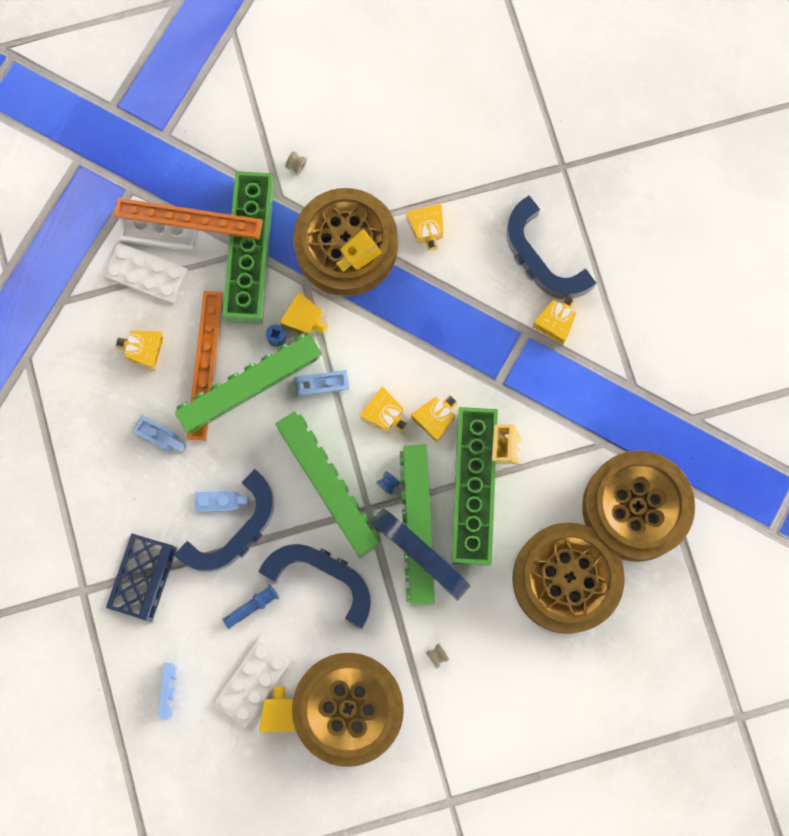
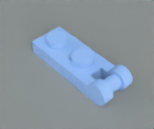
[294,370,349,397]
[158,663,177,720]

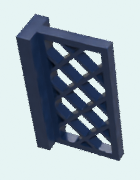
[106,533,178,622]

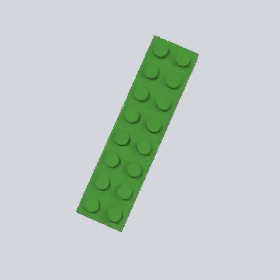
[222,171,275,324]
[175,334,322,436]
[451,407,498,566]
[275,411,380,559]
[399,445,435,606]

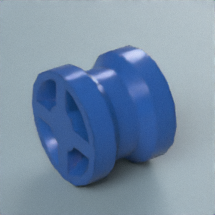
[266,325,286,347]
[376,471,400,495]

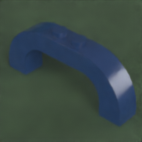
[506,195,597,299]
[174,468,274,572]
[370,508,471,601]
[258,544,371,629]

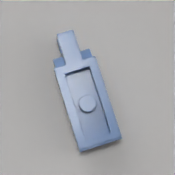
[132,415,186,453]
[195,491,249,512]

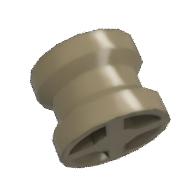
[285,151,307,174]
[426,643,450,669]

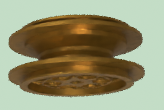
[293,188,398,296]
[582,450,695,562]
[512,523,625,634]
[292,653,404,767]

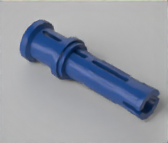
[222,584,279,629]

